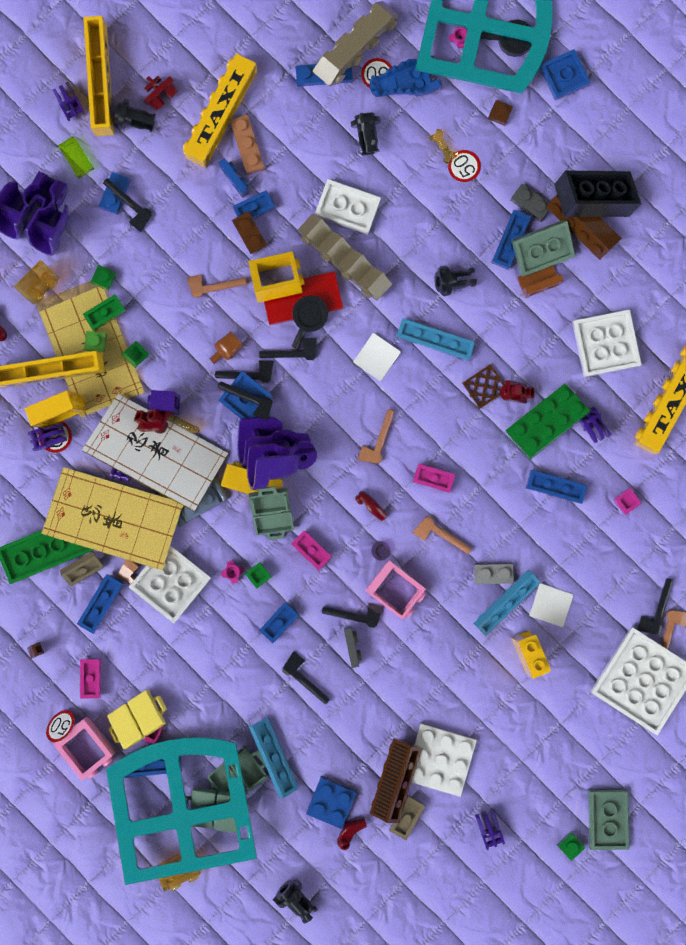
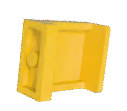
[511,630,551,679]

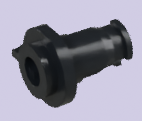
[114,99,156,133]
[350,112,381,156]
[434,265,477,297]
[272,879,318,924]

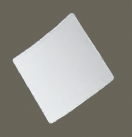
[353,333,401,381]
[529,583,573,627]

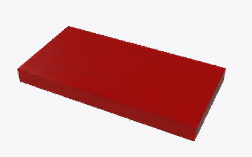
[264,271,343,326]

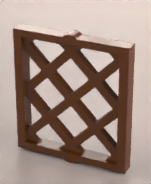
[462,364,505,409]

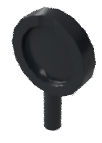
[480,19,532,57]
[292,295,328,349]

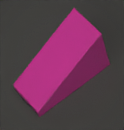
[144,721,166,745]

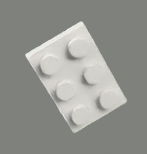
[315,179,381,235]

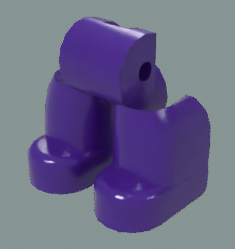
[0,171,69,256]
[237,416,317,490]

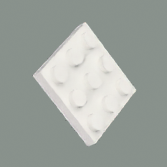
[572,310,642,377]
[129,546,211,624]
[412,723,477,797]

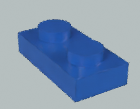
[218,158,248,198]
[99,172,131,215]
[233,190,275,219]
[259,602,299,644]

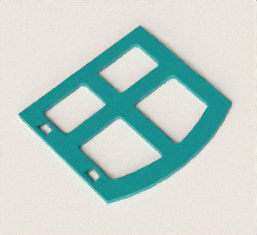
[415,0,553,94]
[106,737,257,885]

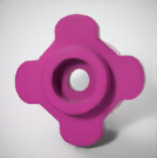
[449,27,467,49]
[221,561,244,583]

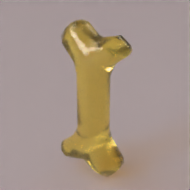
[429,129,458,164]
[166,414,200,434]

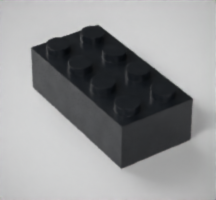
[554,170,642,217]

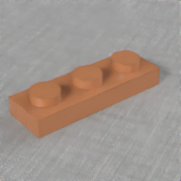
[230,114,265,175]

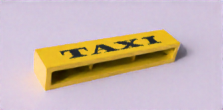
[83,16,115,137]
[183,53,257,168]
[634,345,686,455]
[0,351,105,389]

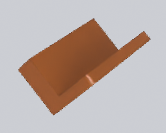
[517,265,563,298]

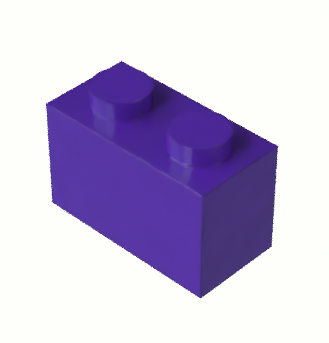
[147,390,181,415]

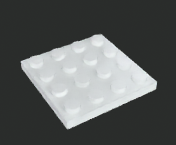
[590,627,686,736]

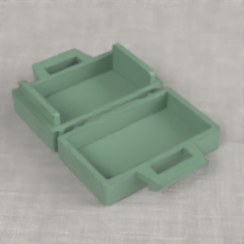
[249,486,294,540]
[207,746,269,800]
[186,787,237,833]

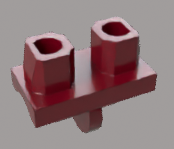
[144,76,178,111]
[500,380,535,404]
[134,410,171,434]

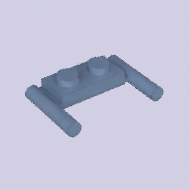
[161,475,229,527]

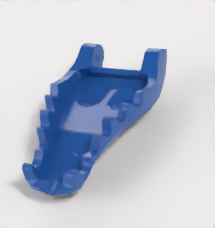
[370,56,442,97]

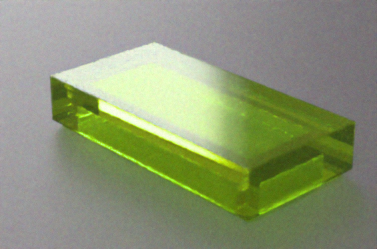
[58,136,94,179]

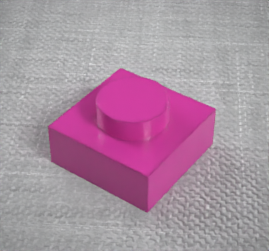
[613,488,642,515]

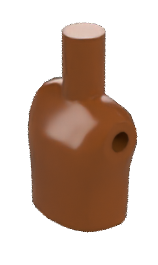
[209,331,244,364]

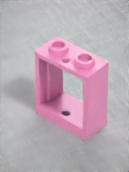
[365,560,426,620]
[53,716,116,780]

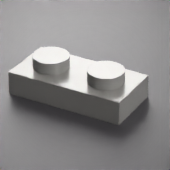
[474,564,514,584]

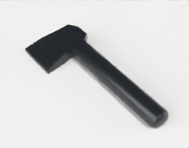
[103,178,152,232]
[259,338,317,360]
[214,360,274,383]
[218,381,273,421]
[637,578,673,635]
[322,603,383,628]
[282,651,330,704]

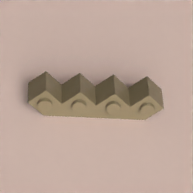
[312,1,400,86]
[297,214,392,301]

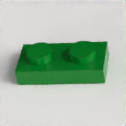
[83,294,126,331]

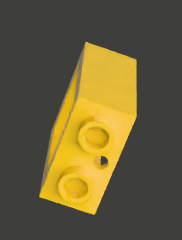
[248,251,304,303]
[24,390,86,428]

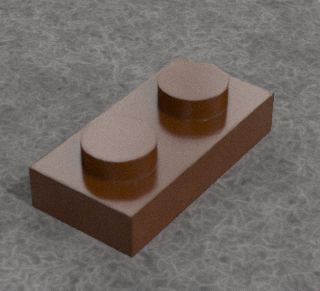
[231,211,267,254]

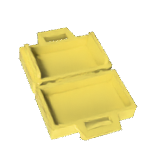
[107,690,167,749]

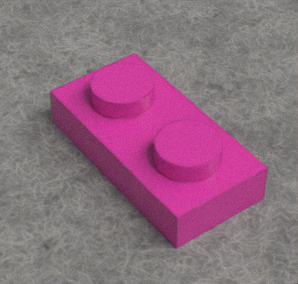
[413,463,455,493]
[291,530,332,571]
[80,658,101,699]

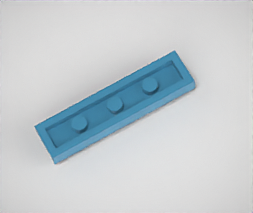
[396,318,475,361]
[473,570,540,636]
[249,717,299,798]

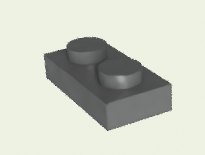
[510,184,549,222]
[344,627,362,668]

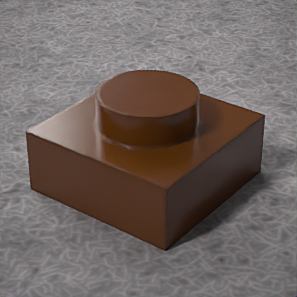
[488,100,513,126]

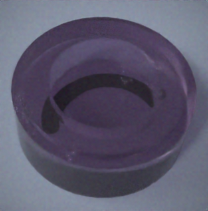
[371,541,390,561]

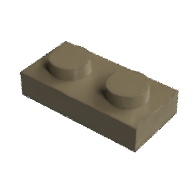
[60,551,104,586]
[389,795,425,841]

